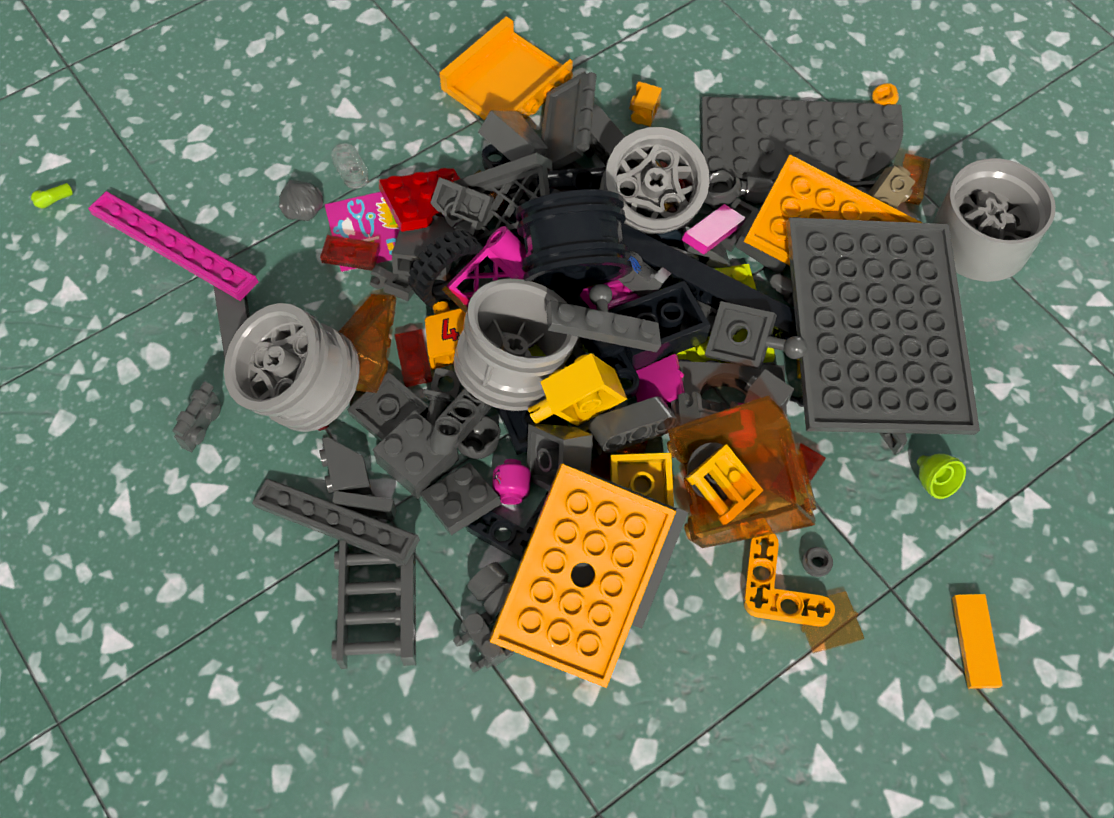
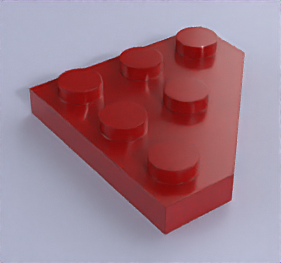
[379,168,460,232]

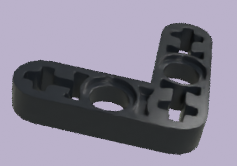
[466,491,549,562]

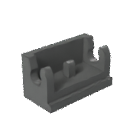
[678,391,743,435]

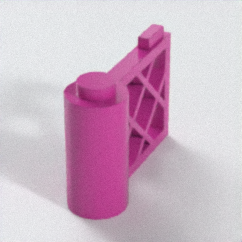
[447,226,526,306]

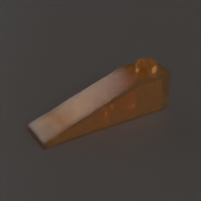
[338,294,396,393]

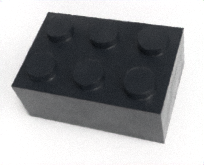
[608,281,710,370]

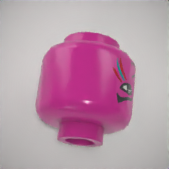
[492,459,531,505]

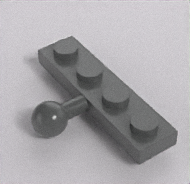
[546,283,661,352]

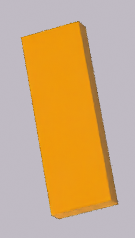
[952,594,1003,689]

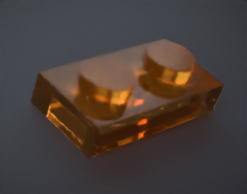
[902,153,931,206]

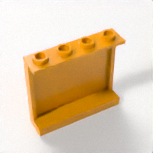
[439,16,573,120]

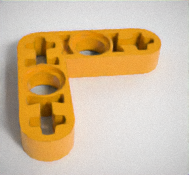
[744,530,835,627]

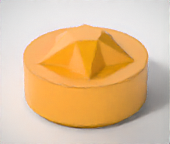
[872,83,899,105]

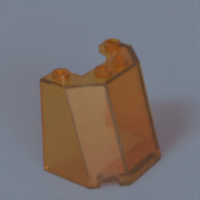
[667,396,816,548]

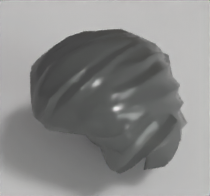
[704,170,741,211]
[279,180,323,221]

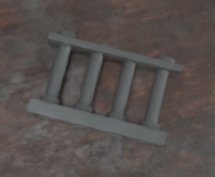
[331,540,416,669]

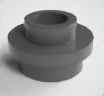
[802,547,833,577]

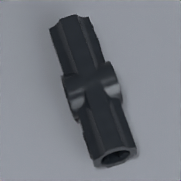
[537,167,606,192]

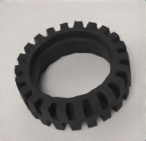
[408,230,488,307]

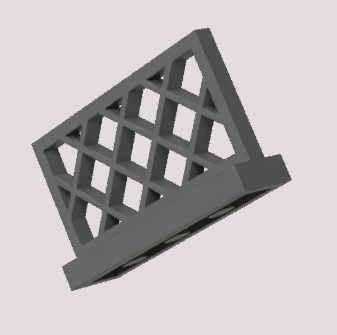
[453,153,552,242]

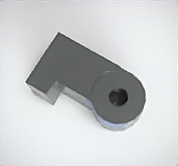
[617,251,671,297]

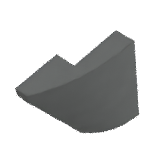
[431,177,494,238]

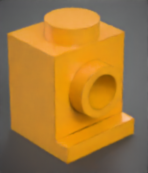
[629,81,662,127]

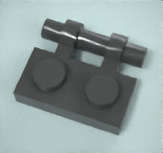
[172,382,222,453]

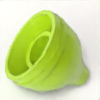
[917,453,966,499]

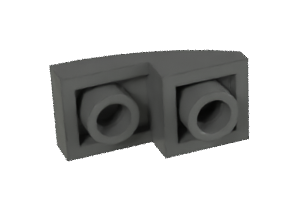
[681,226,731,268]

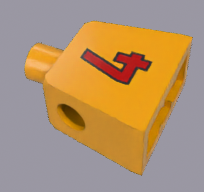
[425,301,466,370]

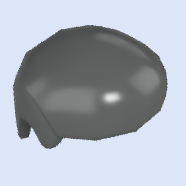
[457,416,501,459]

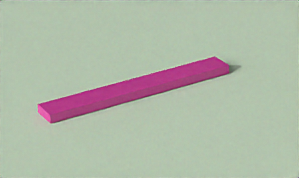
[88,191,259,301]

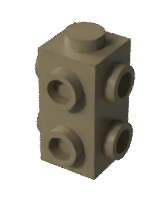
[868,165,916,209]

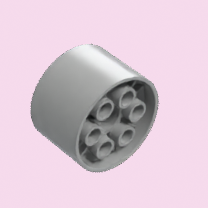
[932,158,1056,282]

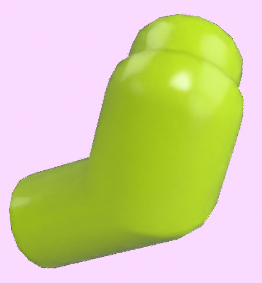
[31,183,72,209]

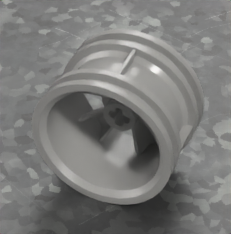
[454,279,578,411]

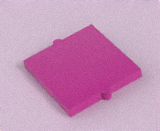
[635,354,685,403]

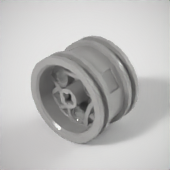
[599,127,709,238]
[224,303,360,432]

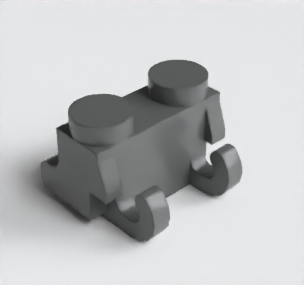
[453,612,515,672]

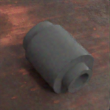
[739,176,775,204]

